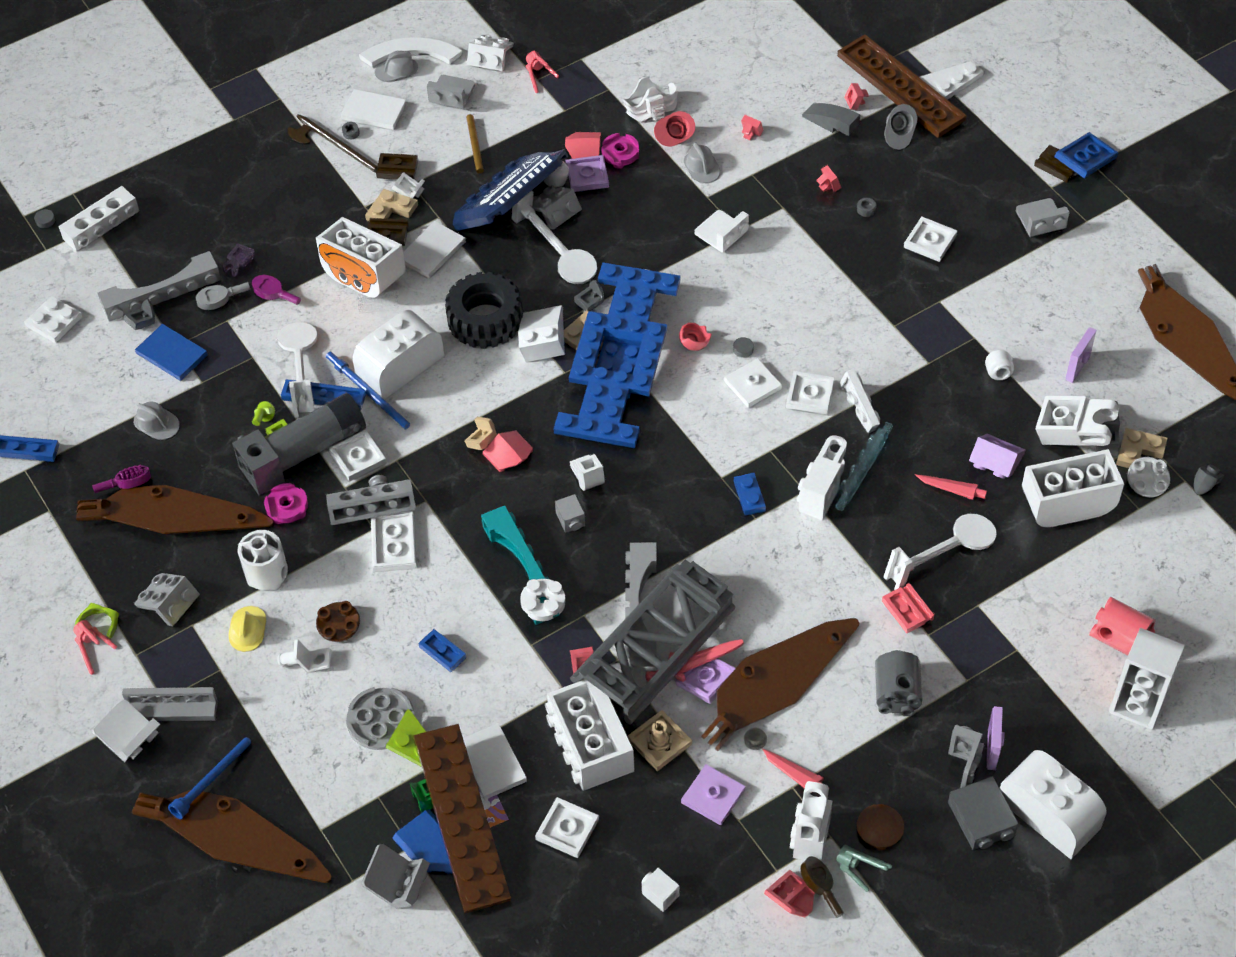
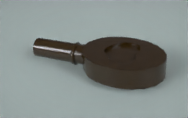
[800,856,844,918]

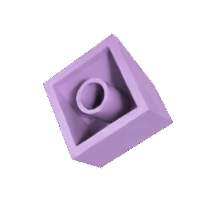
[969,434,1026,478]

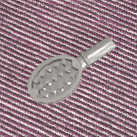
[196,282,250,310]

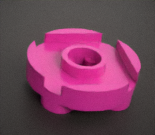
[601,133,639,169]
[264,483,308,524]

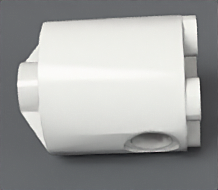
[238,530,288,590]

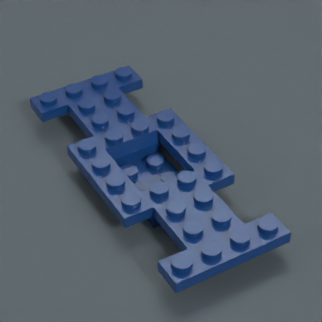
[553,263,681,448]

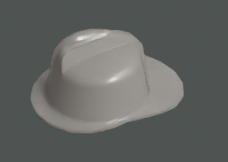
[375,50,418,82]
[884,104,917,150]
[684,142,720,184]
[134,401,179,440]

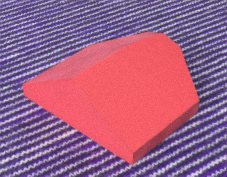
[565,132,601,159]
[483,430,533,472]
[764,870,815,918]

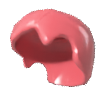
[679,322,712,351]

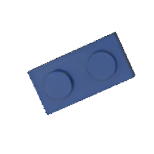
[734,473,766,516]
[418,629,466,672]

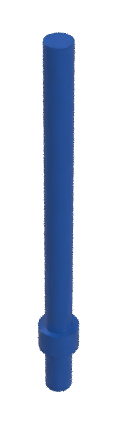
[326,351,410,429]

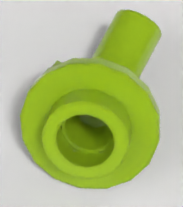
[252,401,275,426]

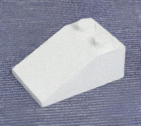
[518,305,565,362]

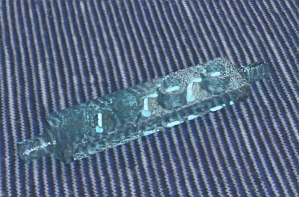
[835,422,893,511]

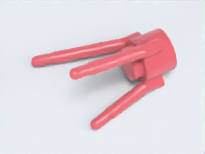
[526,51,559,93]
[73,620,117,675]

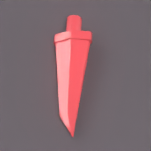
[915,474,987,500]
[762,748,829,793]

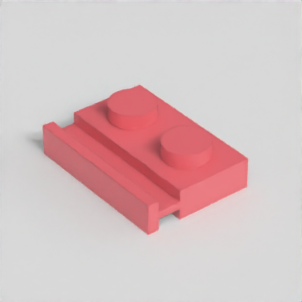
[882,583,934,633]

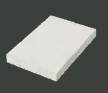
[341,89,406,130]
[403,221,466,278]
[371,511,417,572]
[463,723,527,800]

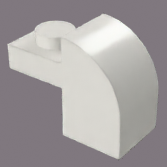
[570,454,605,491]

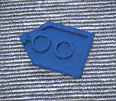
[393,809,452,873]

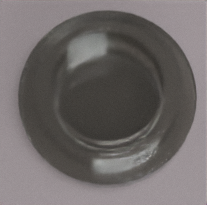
[744,728,767,750]

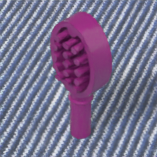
[252,275,301,305]
[92,465,151,493]

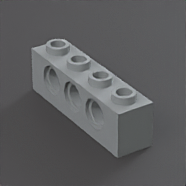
[326,479,416,525]

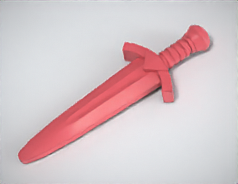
[645,639,744,682]

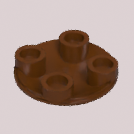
[316,601,360,642]
[856,804,904,850]

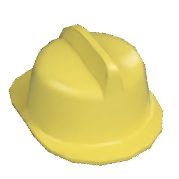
[229,606,266,652]

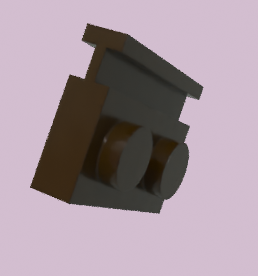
[1034,145,1076,183]
[376,153,418,180]
[368,218,409,246]

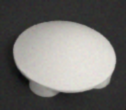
[1127,457,1170,497]

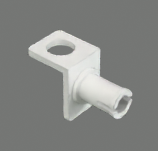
[278,639,331,673]

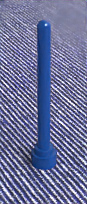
[168,737,251,819]

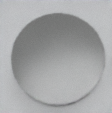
[346,687,415,750]

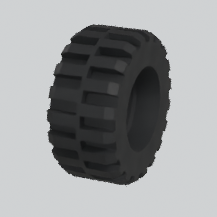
[445,272,523,349]

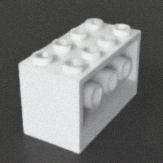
[545,679,634,791]

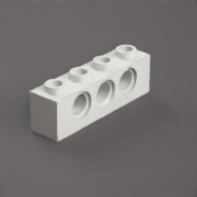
[59,186,139,252]

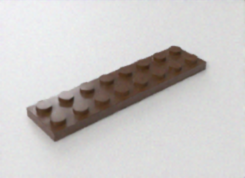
[837,35,967,138]
[414,723,511,914]

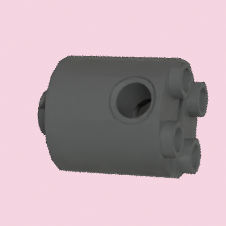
[875,650,922,716]

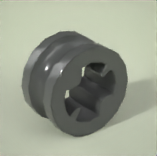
[342,122,360,140]

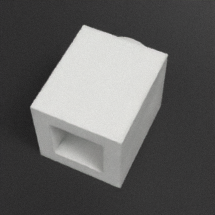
[642,868,680,912]

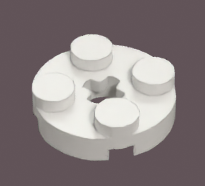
[521,579,565,621]

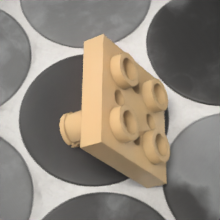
[627,710,692,771]

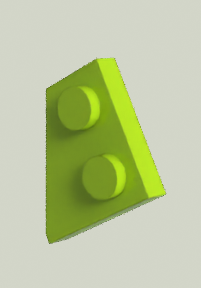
[386,709,426,767]

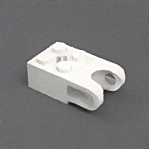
[1035,396,1120,446]
[797,436,847,520]
[790,781,832,861]

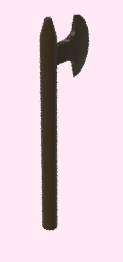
[287,114,377,173]

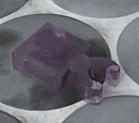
[222,243,255,276]

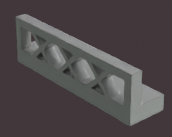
[122,687,218,721]

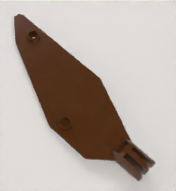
[1138,264,1236,400]
[76,485,273,534]
[701,618,860,751]
[132,789,331,883]

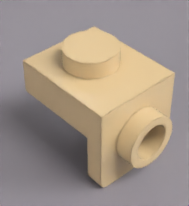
[465,416,497,450]

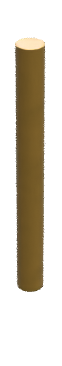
[466,114,484,173]

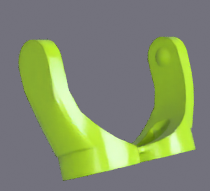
[75,603,119,638]

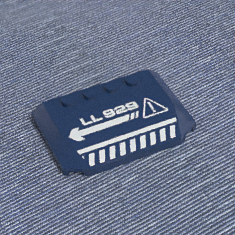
[453,149,569,231]

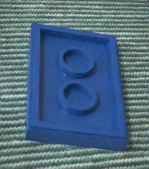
[1055,132,1119,178]
[135,324,208,381]

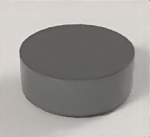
[857,198,877,217]
[34,209,55,228]
[733,337,754,358]

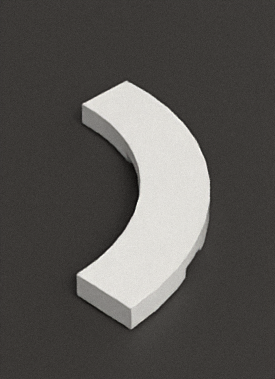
[359,37,463,67]

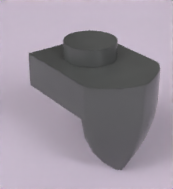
[574,280,604,311]
[124,299,155,330]
[1194,464,1225,495]

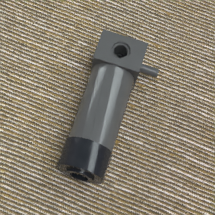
[232,392,366,496]

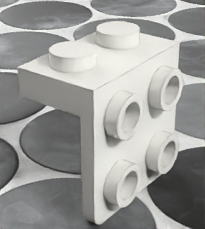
[467,35,514,71]
[695,210,749,253]
[93,700,160,762]

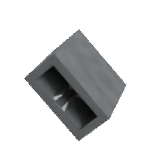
[948,776,1018,850]

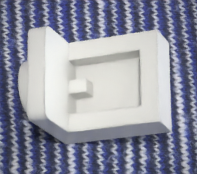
[392,172,425,198]

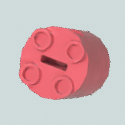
[1089,597,1156,655]

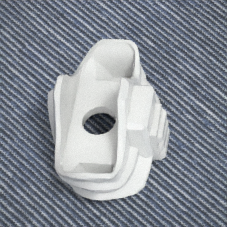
[623,77,677,122]

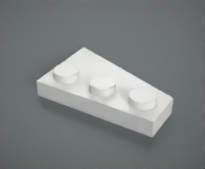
[919,61,983,100]
[838,368,880,433]

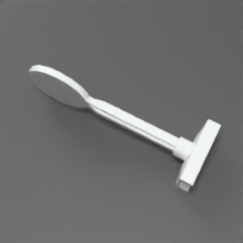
[512,191,597,284]
[277,322,318,418]
[884,514,996,590]

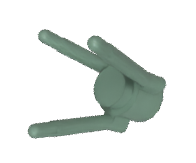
[836,845,892,892]

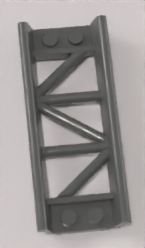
[570,559,736,724]

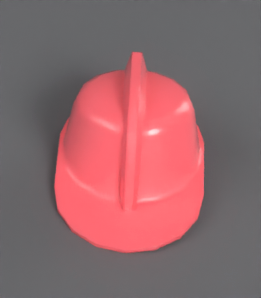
[654,111,695,147]

